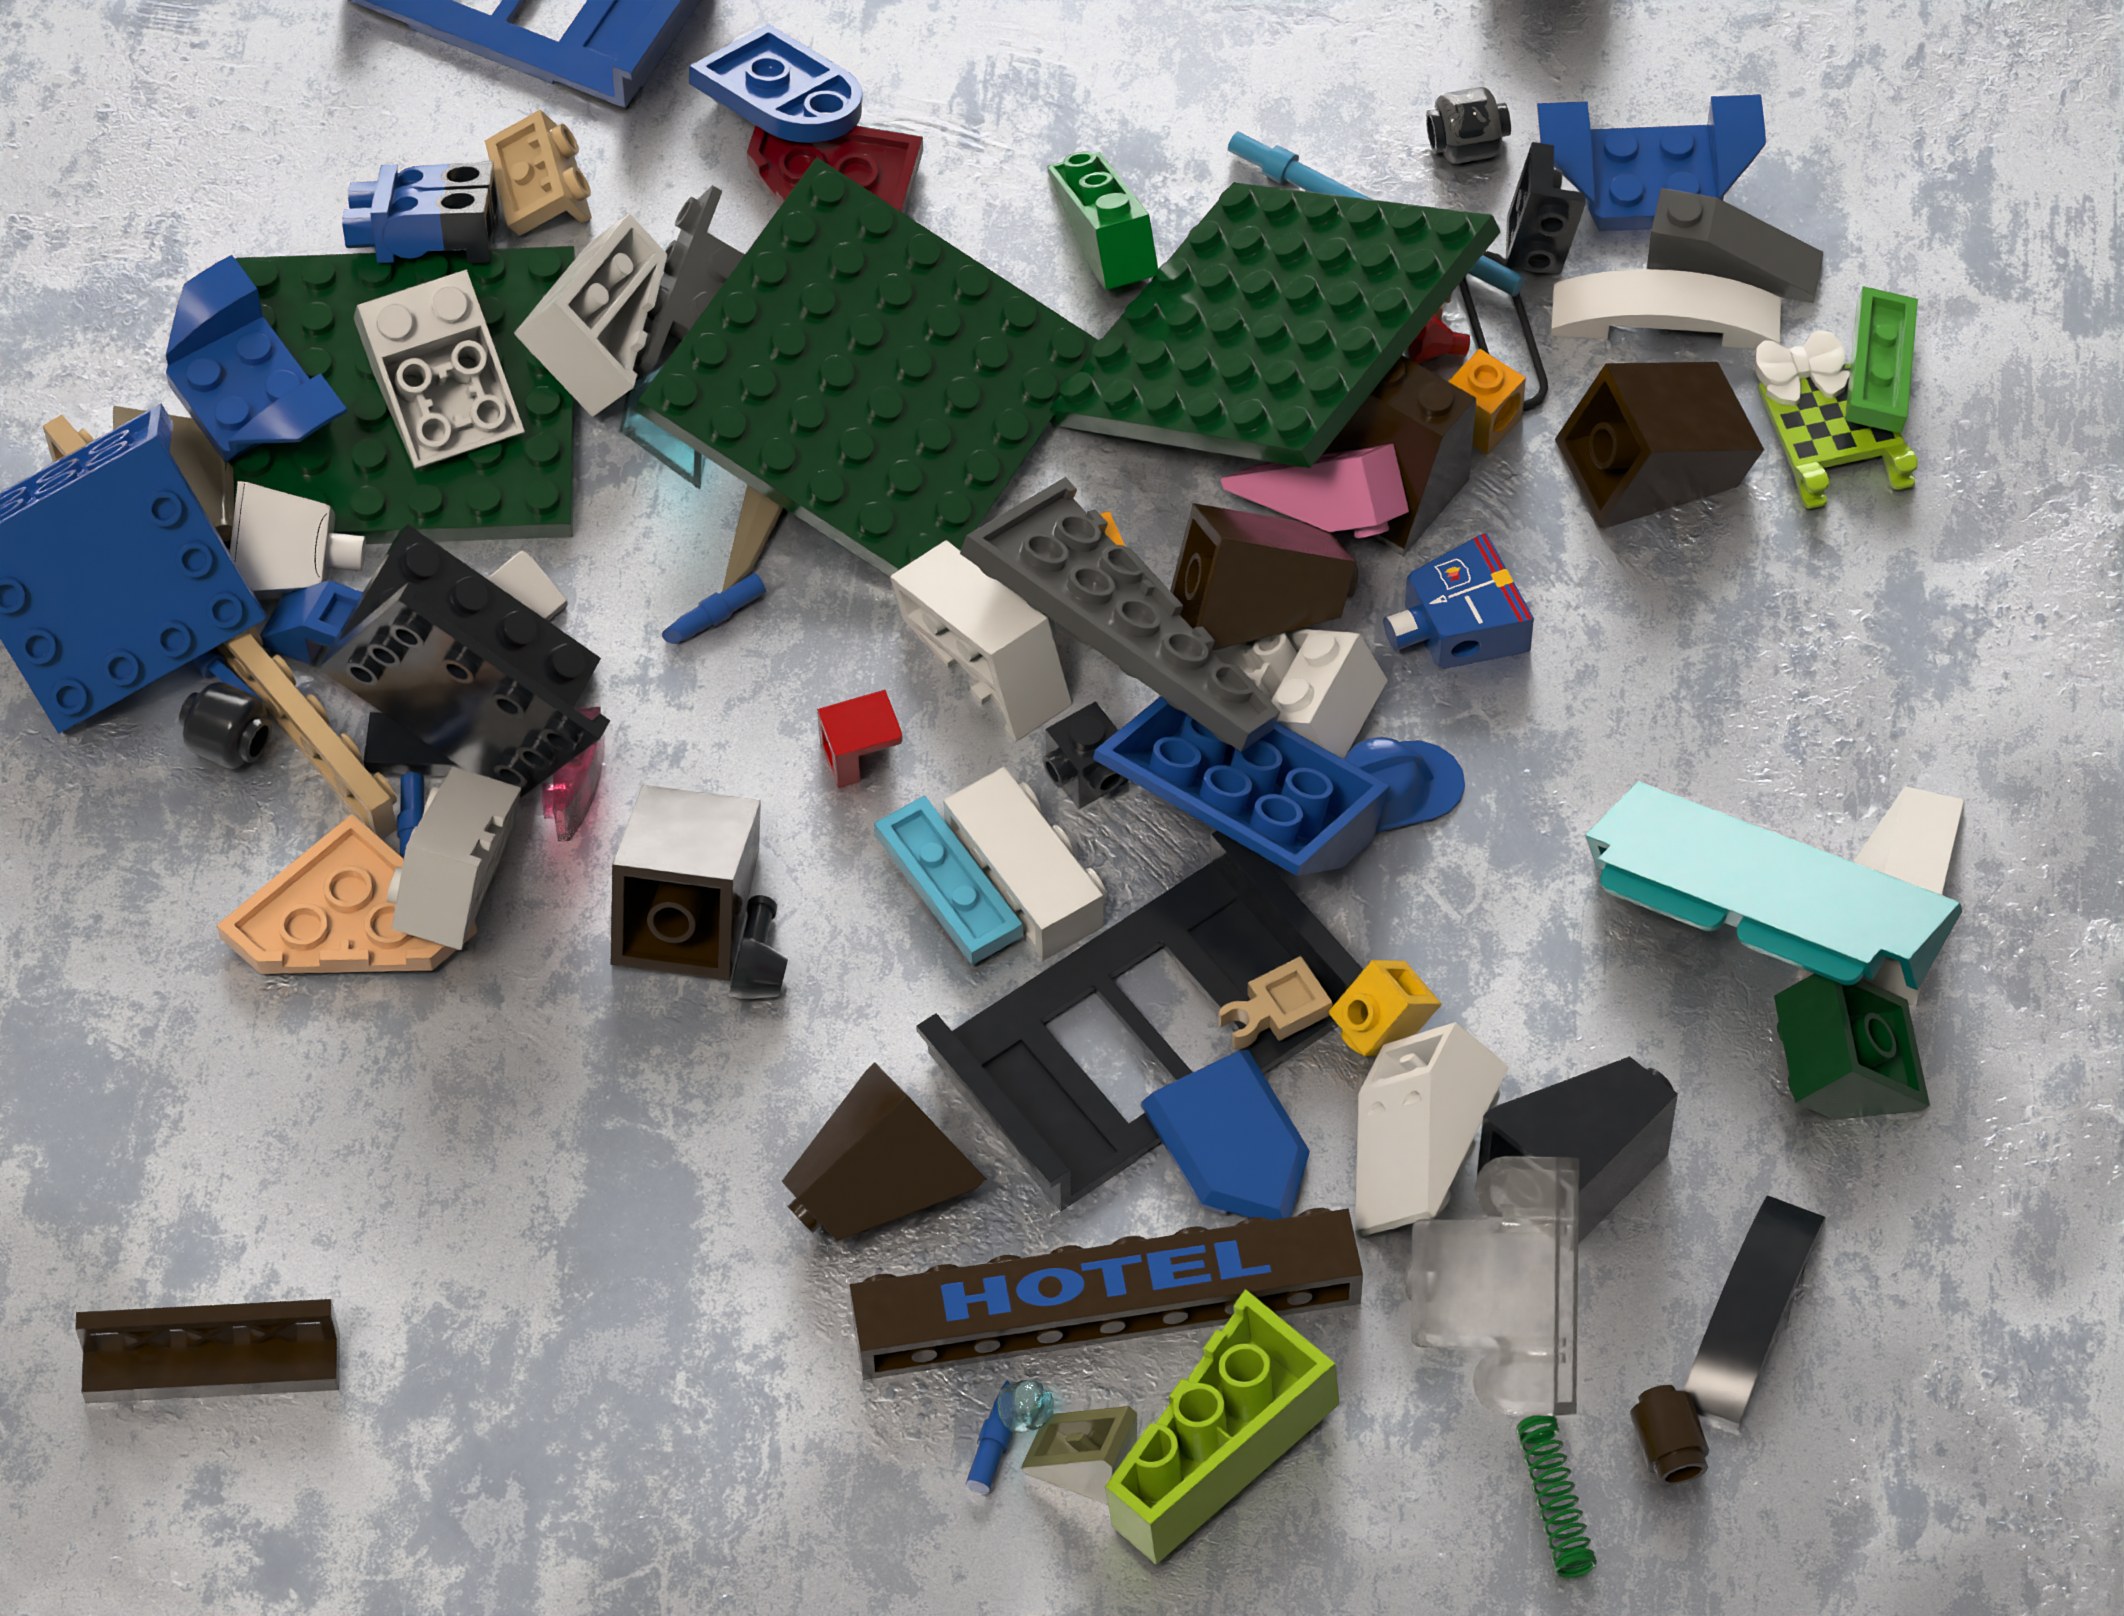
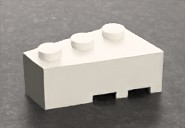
[514,213,667,417]

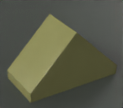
[1021,1406,1137,1505]

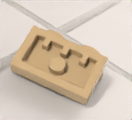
[484,109,592,236]

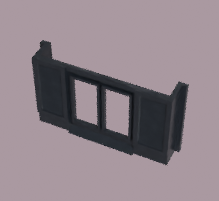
[916,830,1363,1212]

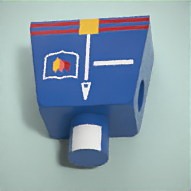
[1383,533,1534,669]

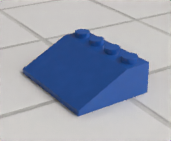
[1093,696,1390,876]

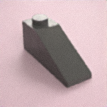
[1647,188,1824,303]

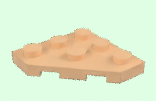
[217,814,477,974]

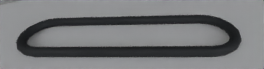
[1459,251,1548,409]

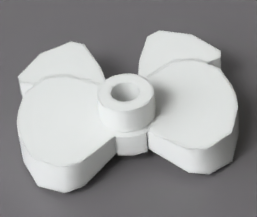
[1755,330,1850,406]

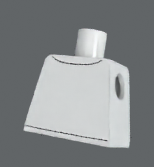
[230,481,366,600]

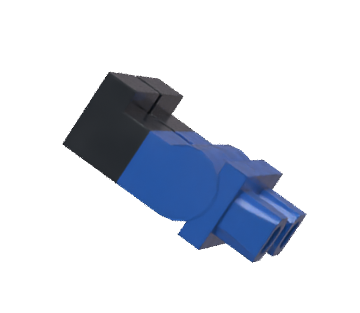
[342,161,500,263]

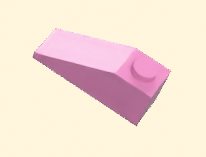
[1220,444,1409,538]

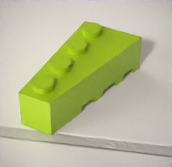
[1105,1289,1340,1565]

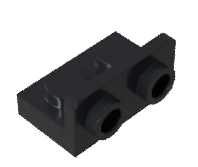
[1505,142,1586,275]

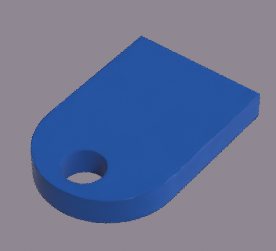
[689,24,863,142]

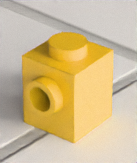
[1328,960,1442,1056]

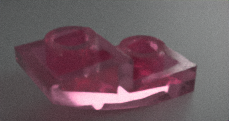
[542,707,605,842]

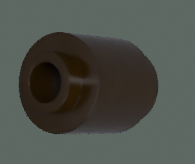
[1630,1385,1709,1485]

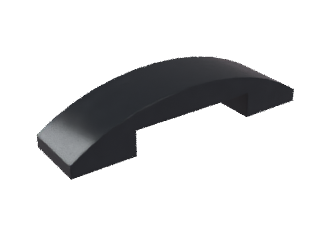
[1683,1195,1826,1430]

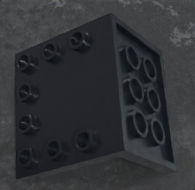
[318,524,611,799]

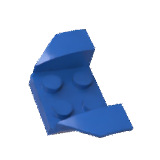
[1537,94,1766,232]
[166,255,347,463]

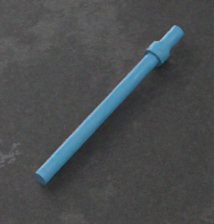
[1228,131,1525,297]

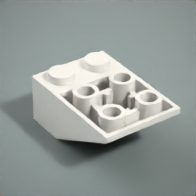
[354,269,525,469]
[1213,629,1388,759]
[1355,1022,1509,1237]

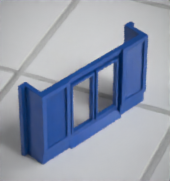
[348,0,702,108]

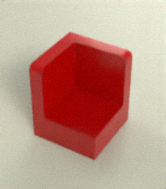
[817,689,903,788]

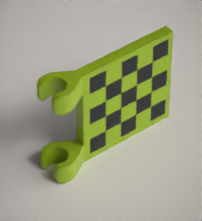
[1758,363,1918,509]

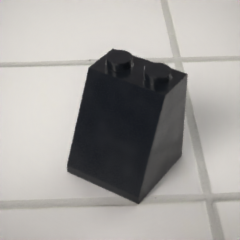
[1477,1056,1678,1251]

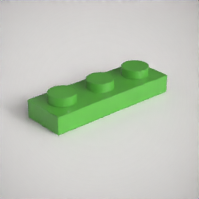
[1845,286,1918,434]

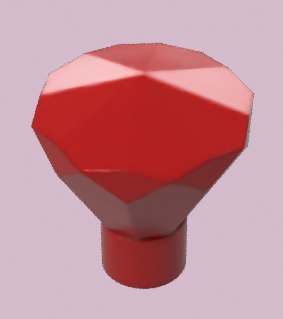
[1408,315,1470,364]

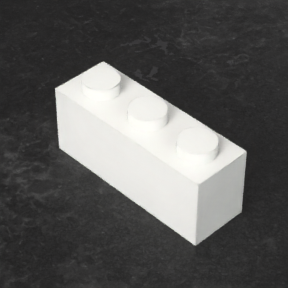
[943,766,1107,961]

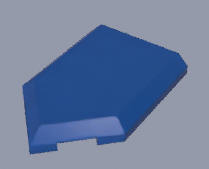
[1140,1050,1310,1220]

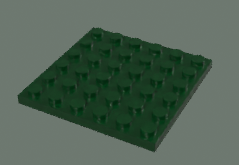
[634,157,1098,577]
[1049,182,1501,468]
[223,246,576,549]

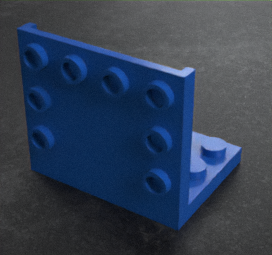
[0,403,266,734]

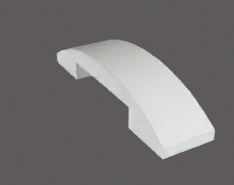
[1551,269,1781,349]

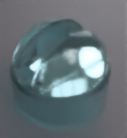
[998,1380,1054,1434]

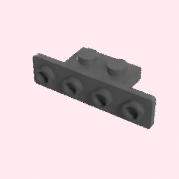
[633,185,745,384]

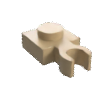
[1218,956,1332,1049]

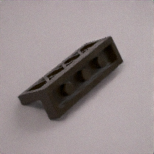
[75,1299,340,1404]

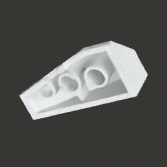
[1796,786,1964,1006]

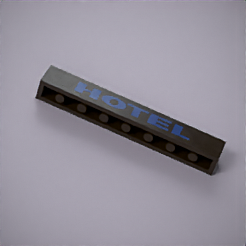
[849,1208,1363,1380]

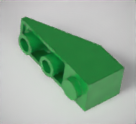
[1047,151,1158,290]

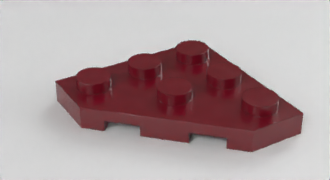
[747,125,924,214]

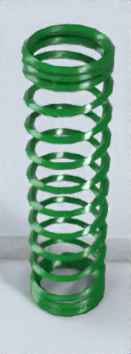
[1515,1414,1597,1578]

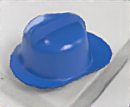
[1344,737,1465,833]

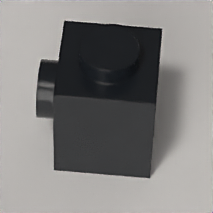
[1042,701,1129,809]

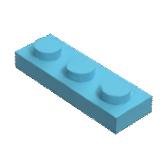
[874,795,1023,965]

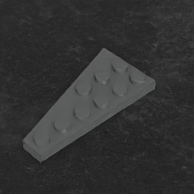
[960,477,1281,752]

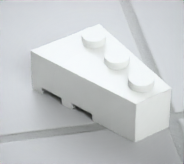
[890,540,1072,742]
[387,766,521,950]

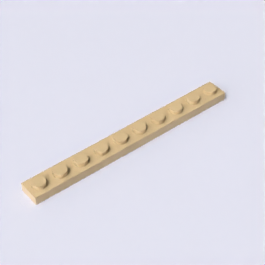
[43,414,397,839]

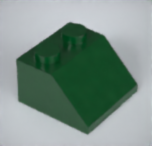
[1774,973,1930,1120]

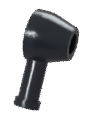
[728,895,788,999]

